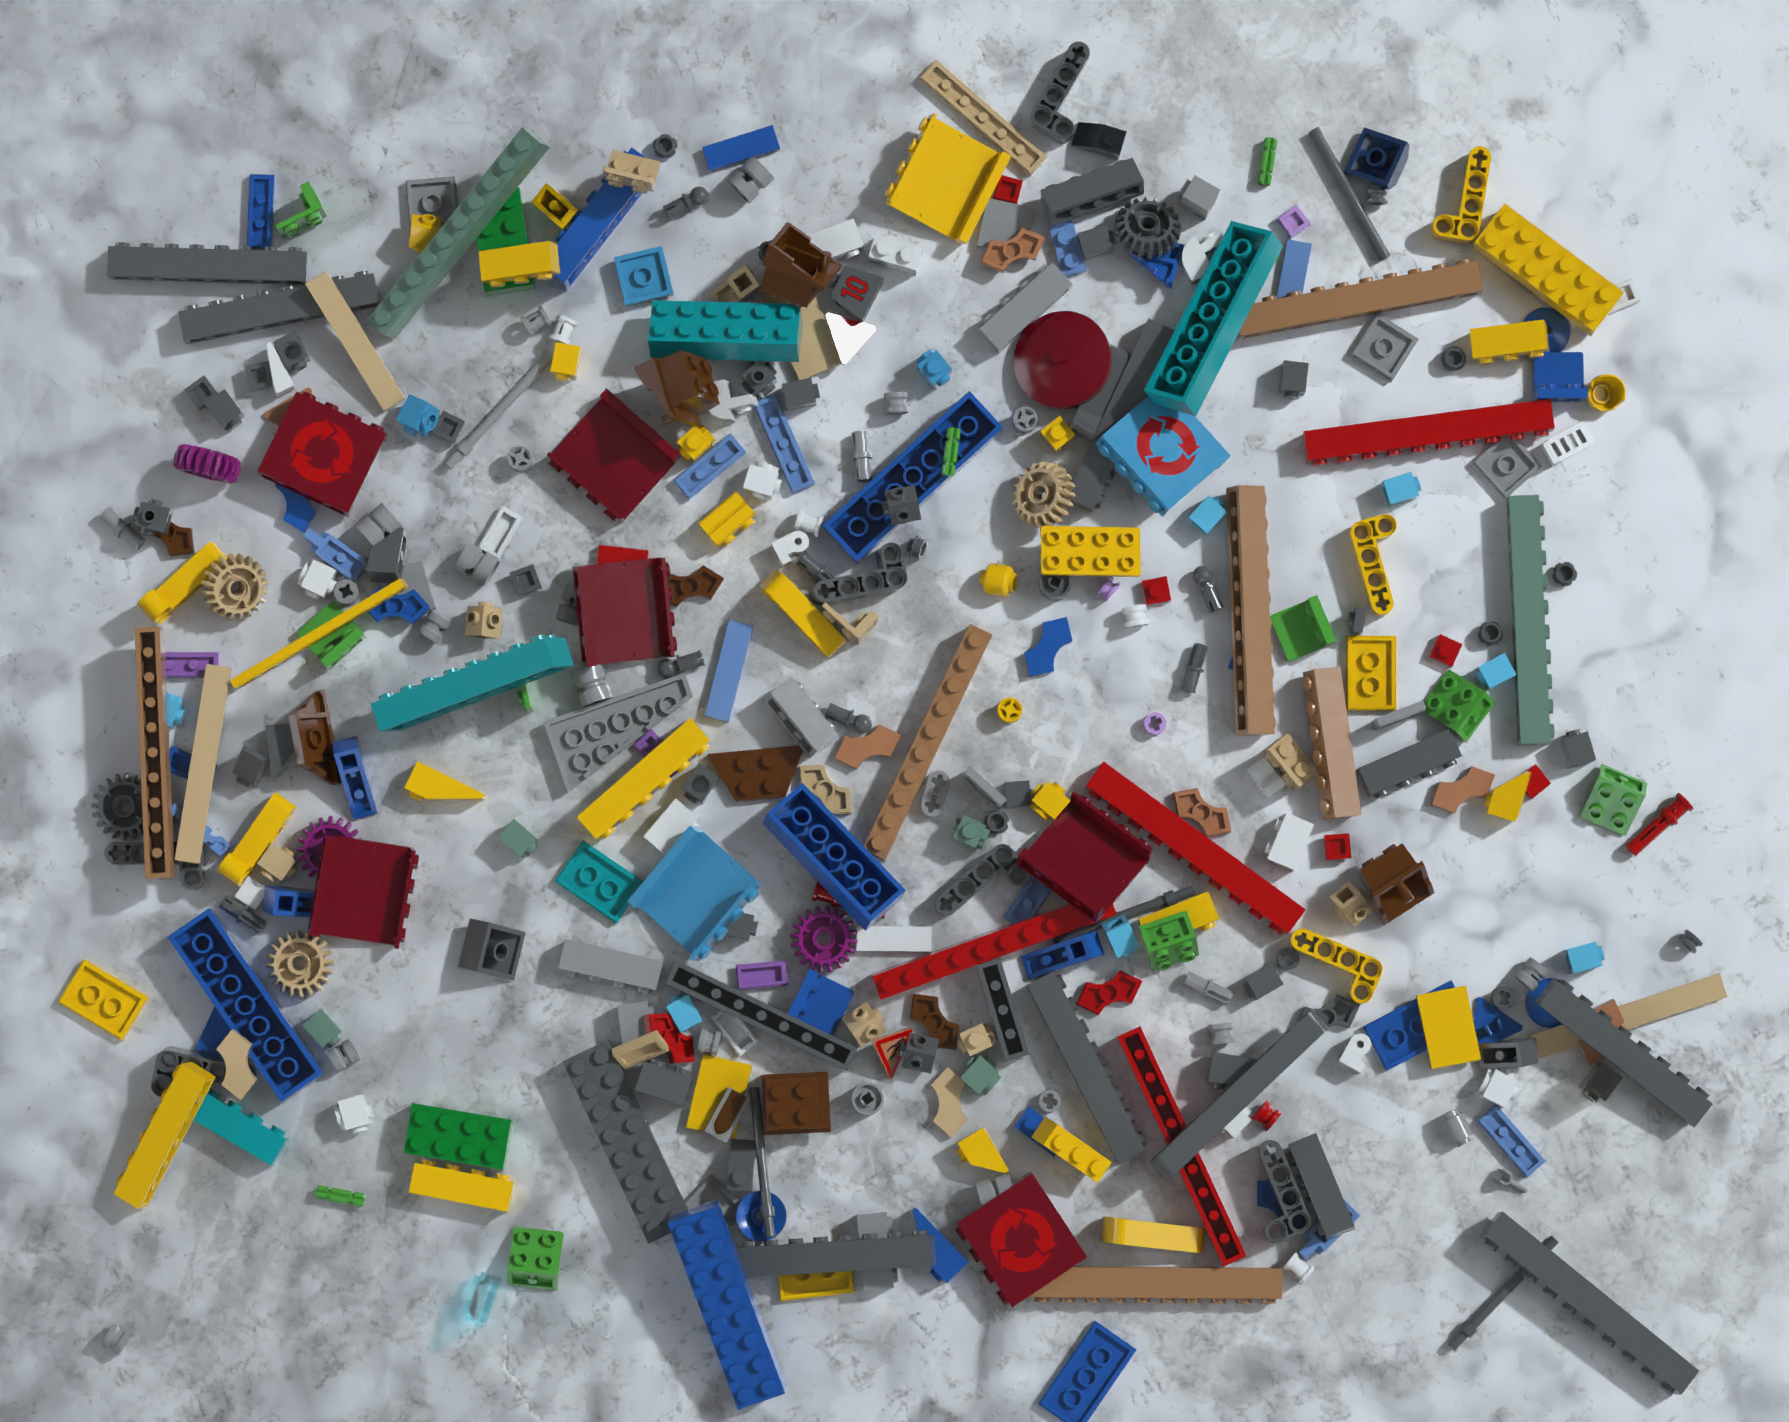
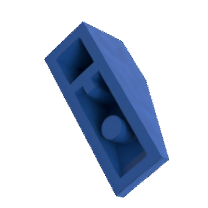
[333,736,378,820]
[263,886,314,917]
[1021,931,1105,979]
[912,1207,968,1283]

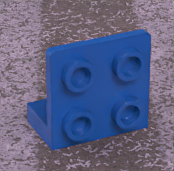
[1533,352,1588,402]
[788,969,854,1036]

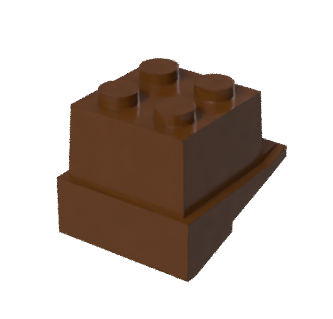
[761,222,842,308]
[634,350,720,428]
[1359,843,1435,926]
[761,1072,831,1135]

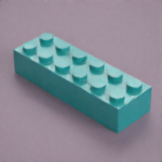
[648,300,803,362]

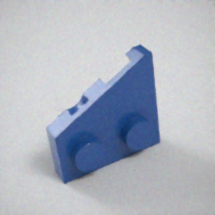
[1131,243,1185,288]

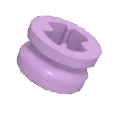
[1097,576,1121,601]
[1143,712,1166,735]

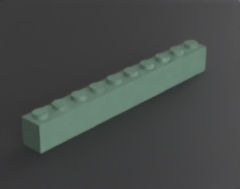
[367,127,550,339]
[1506,495,1555,746]

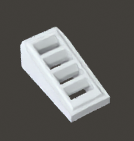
[266,342,296,397]
[1540,421,1596,467]

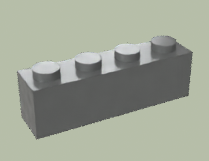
[1041,157,1144,226]
[1356,729,1462,799]
[976,958,1029,1062]
[1286,1133,1355,1240]

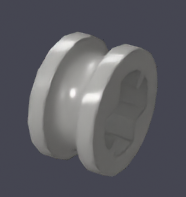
[1038,1090,1061,1112]

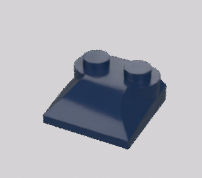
[1344,127,1410,190]

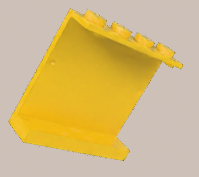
[885,113,1011,245]

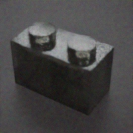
[1578,1062,1623,1103]

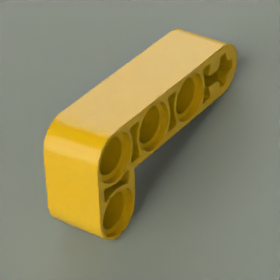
[1430,146,1491,244]
[1348,514,1397,617]
[137,541,227,625]
[758,569,846,658]
[217,792,297,886]
[1289,928,1383,1004]
[1101,1216,1205,1253]

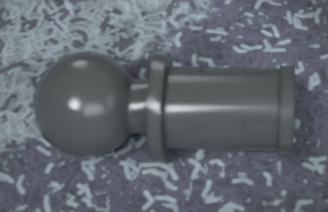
[663,186,709,220]
[1193,566,1224,613]
[657,650,705,678]
[825,703,872,734]

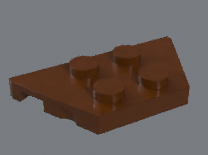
[288,689,342,785]
[708,745,803,802]

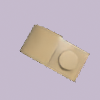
[708,265,761,302]

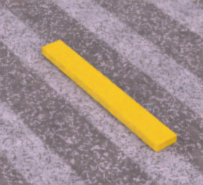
[229,579,408,688]

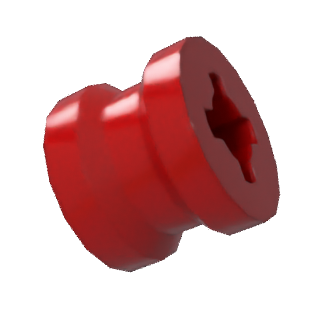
[1251,1100,1282,1132]

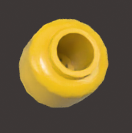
[979,563,1018,597]

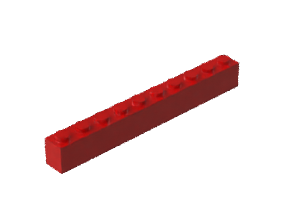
[1302,399,1555,467]
[1085,762,1306,935]
[871,903,1117,1000]
[1116,1026,1246,1267]

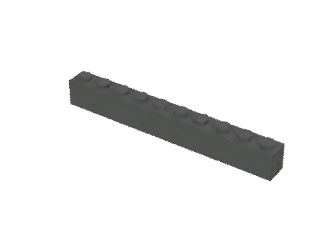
[1480,1212,1699,1396]

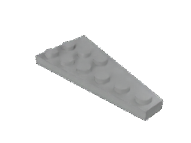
[543,673,693,793]

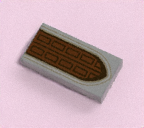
[705,1087,751,1143]

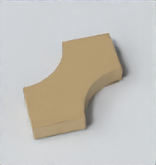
[799,765,851,815]
[216,1029,257,1100]
[931,1067,968,1137]

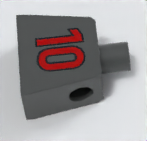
[828,266,884,322]

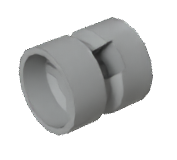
[727,156,774,203]
[355,503,403,546]
[454,542,500,587]
[571,664,613,708]
[851,1083,884,1115]
[975,1173,1012,1206]

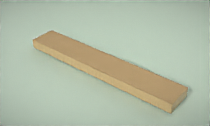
[920,60,1047,176]
[305,270,405,411]

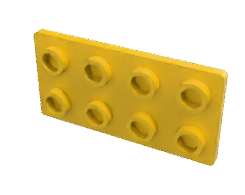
[1040,526,1141,577]

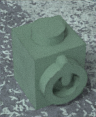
[951,815,990,850]
[960,1055,1002,1095]

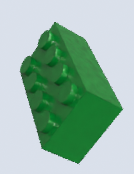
[477,187,535,297]
[403,1103,513,1170]

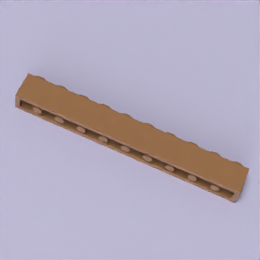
[1237,259,1483,340]
[1226,485,1276,736]
[864,624,992,861]
[134,626,175,880]
[1029,1266,1282,1304]

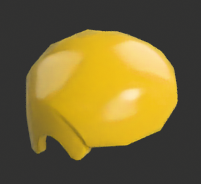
[1587,374,1626,412]

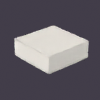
[234,876,265,910]

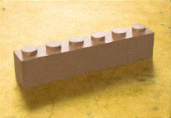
[1302,667,1362,820]

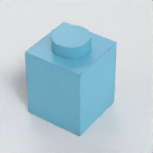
[1381,472,1421,507]
[1188,495,1227,536]
[1475,653,1516,691]
[1101,914,1140,958]
[1564,942,1605,974]
[666,993,703,1033]

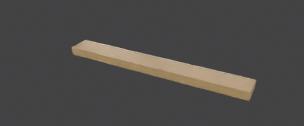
[175,664,231,865]
[1529,973,1727,1059]

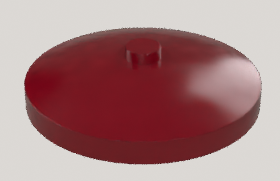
[1013,311,1112,410]

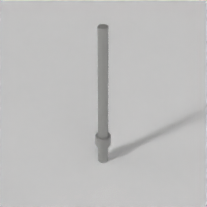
[444,354,552,469]

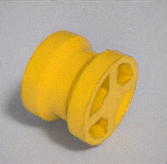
[997,697,1022,724]

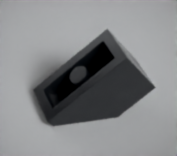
[1071,122,1127,160]

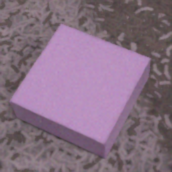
[1276,204,1311,240]

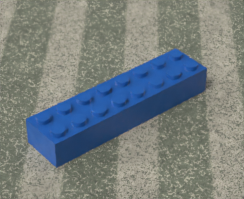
[823,391,1003,565]
[167,908,326,1102]
[668,1200,787,1410]

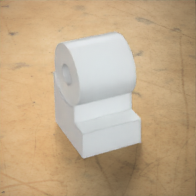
[771,531,809,568]
[1247,758,1287,799]
[1337,1033,1371,1074]

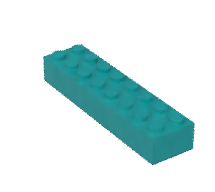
[1144,221,1283,416]
[371,634,574,732]

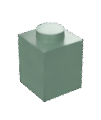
[497,819,538,858]
[302,1009,343,1048]

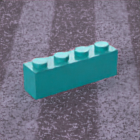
[194,1088,289,1165]

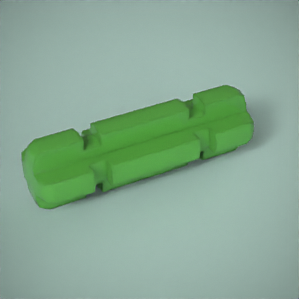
[1257,137,1277,186]
[941,427,961,477]
[315,1185,365,1207]

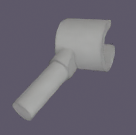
[1493,1168,1528,1193]

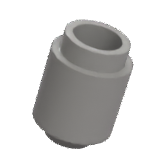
[1440,1108,1473,1147]

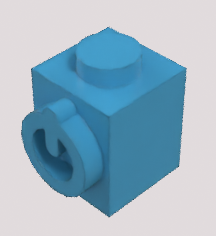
[915,349,952,389]
[396,394,440,437]

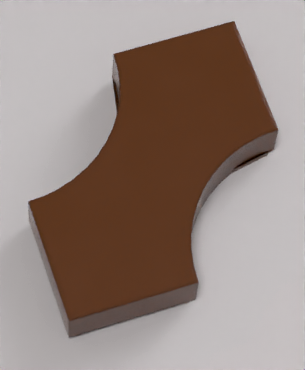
[142,515,195,557]
[667,565,724,607]
[910,994,959,1050]

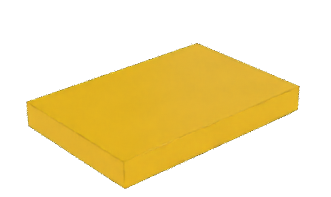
[1346,635,1396,711]
[58,959,149,1041]
[1416,986,1481,1069]
[686,1054,752,1139]
[777,1271,855,1301]

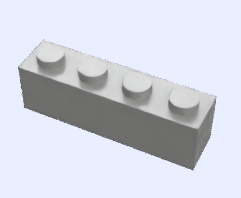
[979,262,1073,354]
[559,939,664,994]

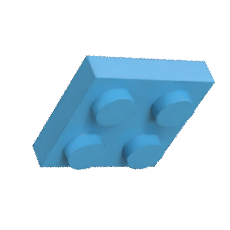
[614,246,674,306]

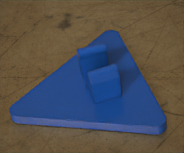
[1474,997,1523,1043]

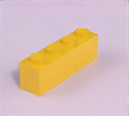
[409,1159,515,1212]

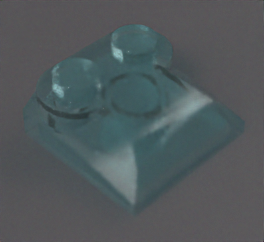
[462,1272,502,1328]

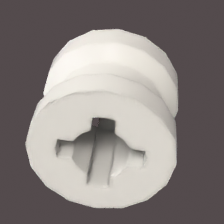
[1122,604,1149,629]

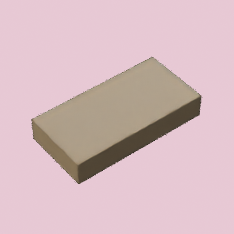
[612,1030,669,1070]

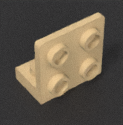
[603,150,661,194]
[822,602,879,643]
[1264,733,1317,791]

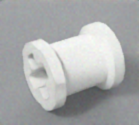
[549,315,578,344]
[794,509,824,537]
[1282,1251,1314,1285]

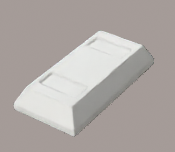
[478,505,524,559]
[709,1009,759,1056]

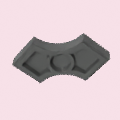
[1297,995,1360,1028]

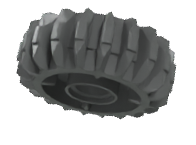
[1114,196,1181,261]
[91,773,143,841]

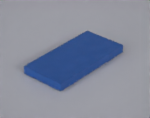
[1363,980,1475,1071]
[1038,1321,1137,1422]

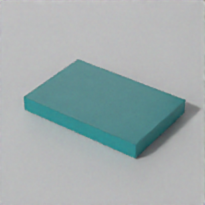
[555,840,644,924]

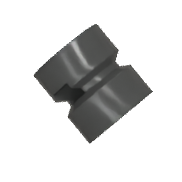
[1038,574,1072,601]
[555,585,578,626]

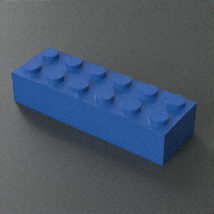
[552,147,646,291]
[762,783,906,931]

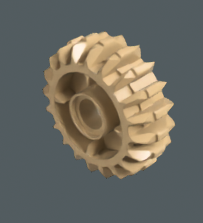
[1011,461,1076,528]
[201,553,269,620]
[266,930,334,998]

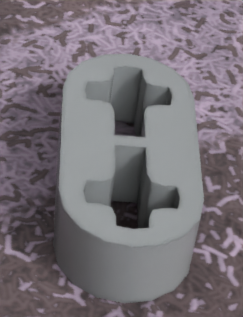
[921,771,950,817]

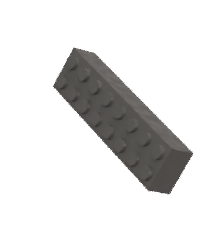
[562,1040,689,1244]

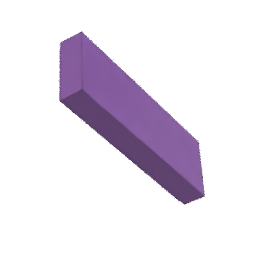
[165,652,220,678]

